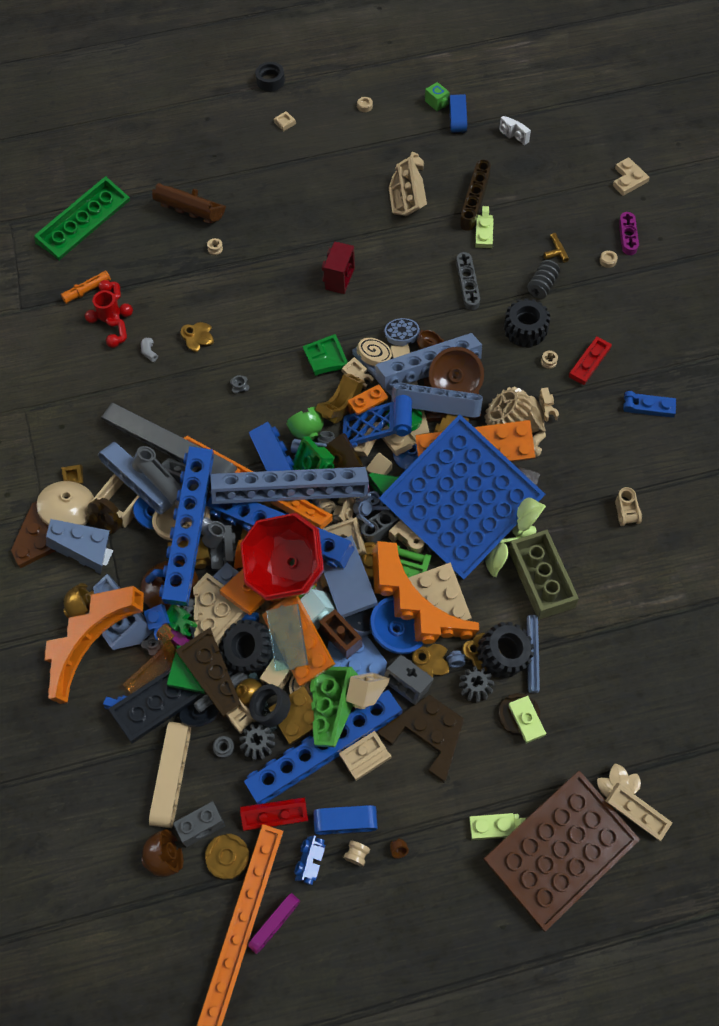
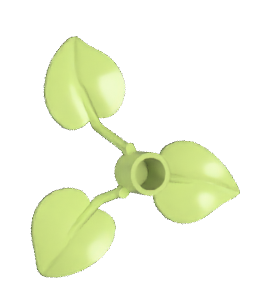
[485,498,546,577]

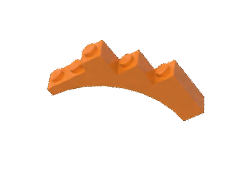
[372,541,479,644]
[45,586,144,704]

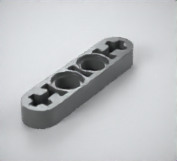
[456,252,480,310]

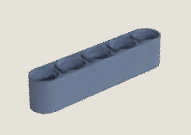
[391,383,483,417]
[98,442,173,514]

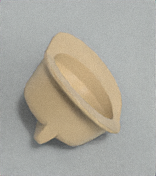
[524,396,546,433]

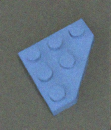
[327,636,387,676]

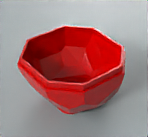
[240,513,324,601]

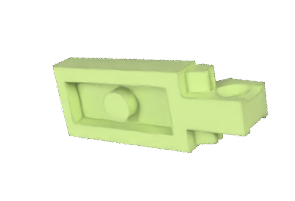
[475,206,493,248]
[469,813,526,840]

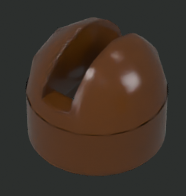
[390,838,409,858]

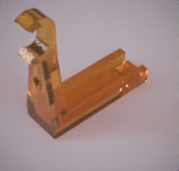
[123,624,176,694]

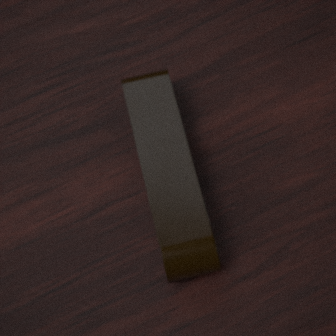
[460,159,491,231]

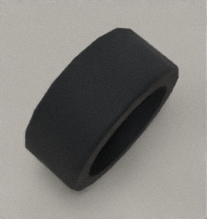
[255,62,285,91]
[249,684,291,727]

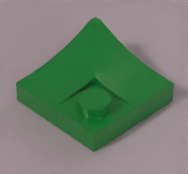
[303,334,348,376]

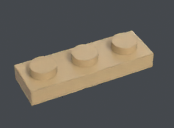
[605,783,673,841]

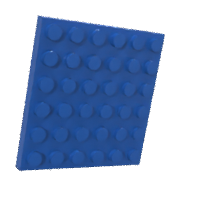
[379,414,546,580]

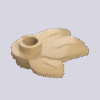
[597,764,641,797]

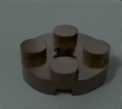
[86,498,123,536]

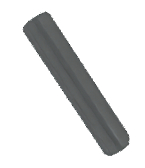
[194,671,247,712]

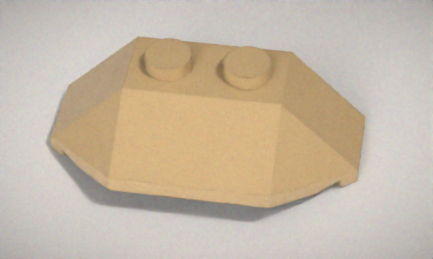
[389,157,427,216]

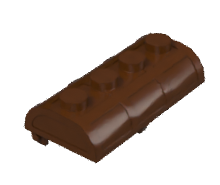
[152,183,226,223]

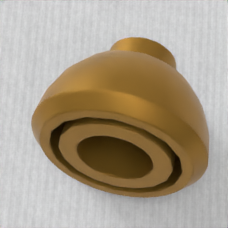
[236,678,262,708]

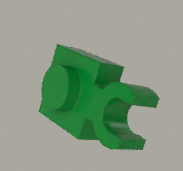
[167,605,197,636]

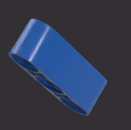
[449,94,467,133]
[313,805,378,835]

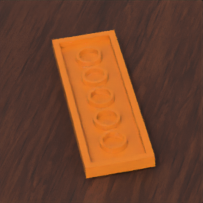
[415,420,536,462]

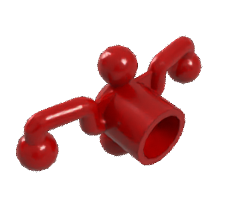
[85,280,133,348]

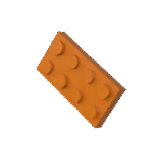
[262,596,336,686]

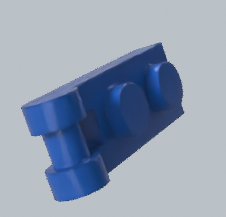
[623,391,676,418]

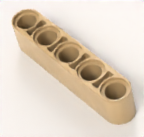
[149,722,191,828]

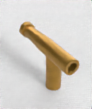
[543,233,569,263]

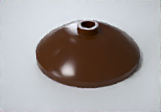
[429,347,484,394]
[140,561,199,611]

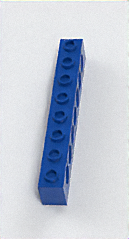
[159,446,214,607]
[206,496,355,569]
[244,690,402,805]

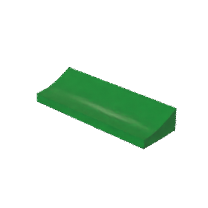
[34,176,130,260]

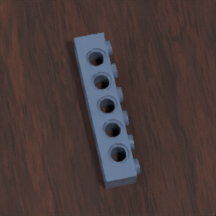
[375,333,482,391]

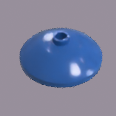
[370,596,424,654]

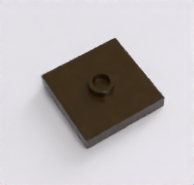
[325,433,364,468]

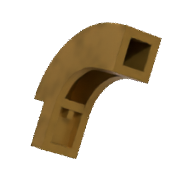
[315,374,365,423]

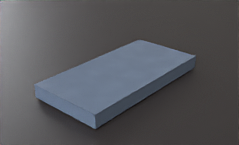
[323,535,378,618]

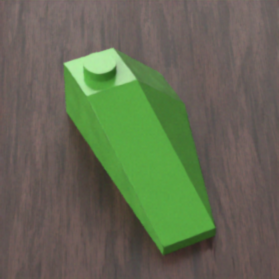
[310,667,358,747]

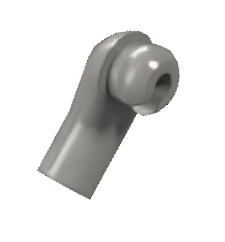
[141,338,158,362]

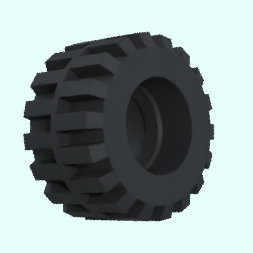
[504,298,550,347]
[221,619,278,673]
[477,622,534,678]

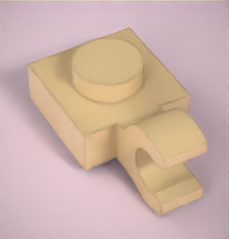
[539,388,559,421]

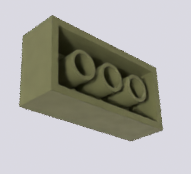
[508,530,579,620]

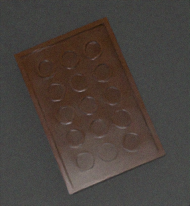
[483,771,640,932]

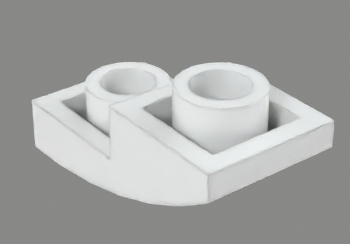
[499,116,531,145]

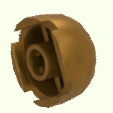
[64,583,94,619]

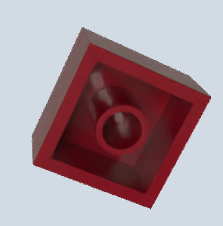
[322,241,355,294]

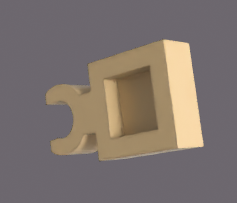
[341,357,374,389]

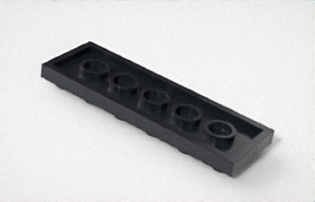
[108,647,237,744]

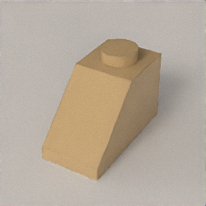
[346,672,390,709]

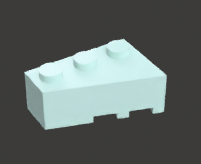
[300,589,338,629]

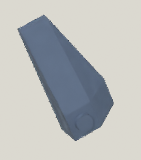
[93,574,153,650]

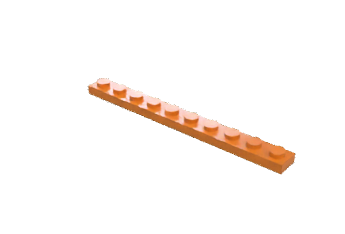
[184,436,333,529]
[196,824,283,1026]

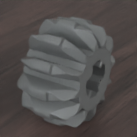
[459,666,494,703]
[240,724,276,760]

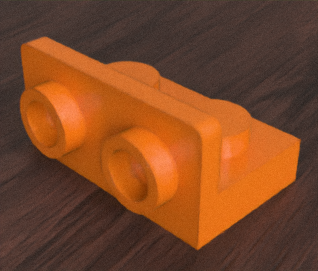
[348,384,388,415]

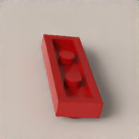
[569,336,612,385]
[240,797,308,831]

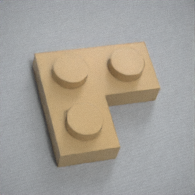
[613,157,650,196]

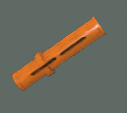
[60,270,111,304]

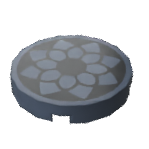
[384,318,420,346]

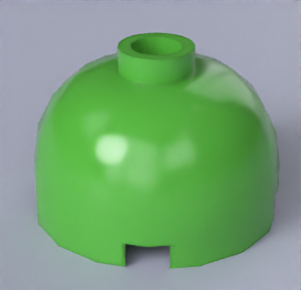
[286,406,324,440]

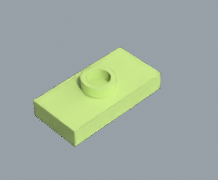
[508,696,546,743]

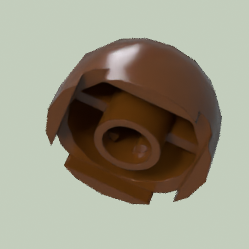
[142,829,184,877]

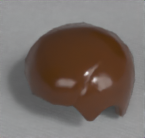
[417,330,444,349]

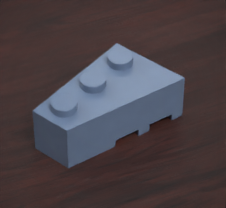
[46,519,110,574]

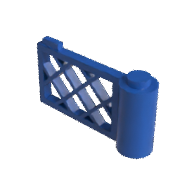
[343,395,412,448]

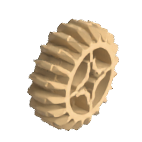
[484,387,532,425]

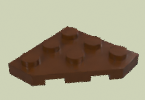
[11,501,55,569]

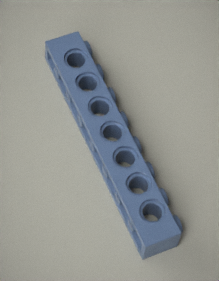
[210,467,369,504]

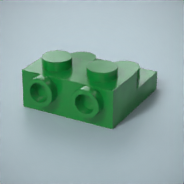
[292,436,335,470]

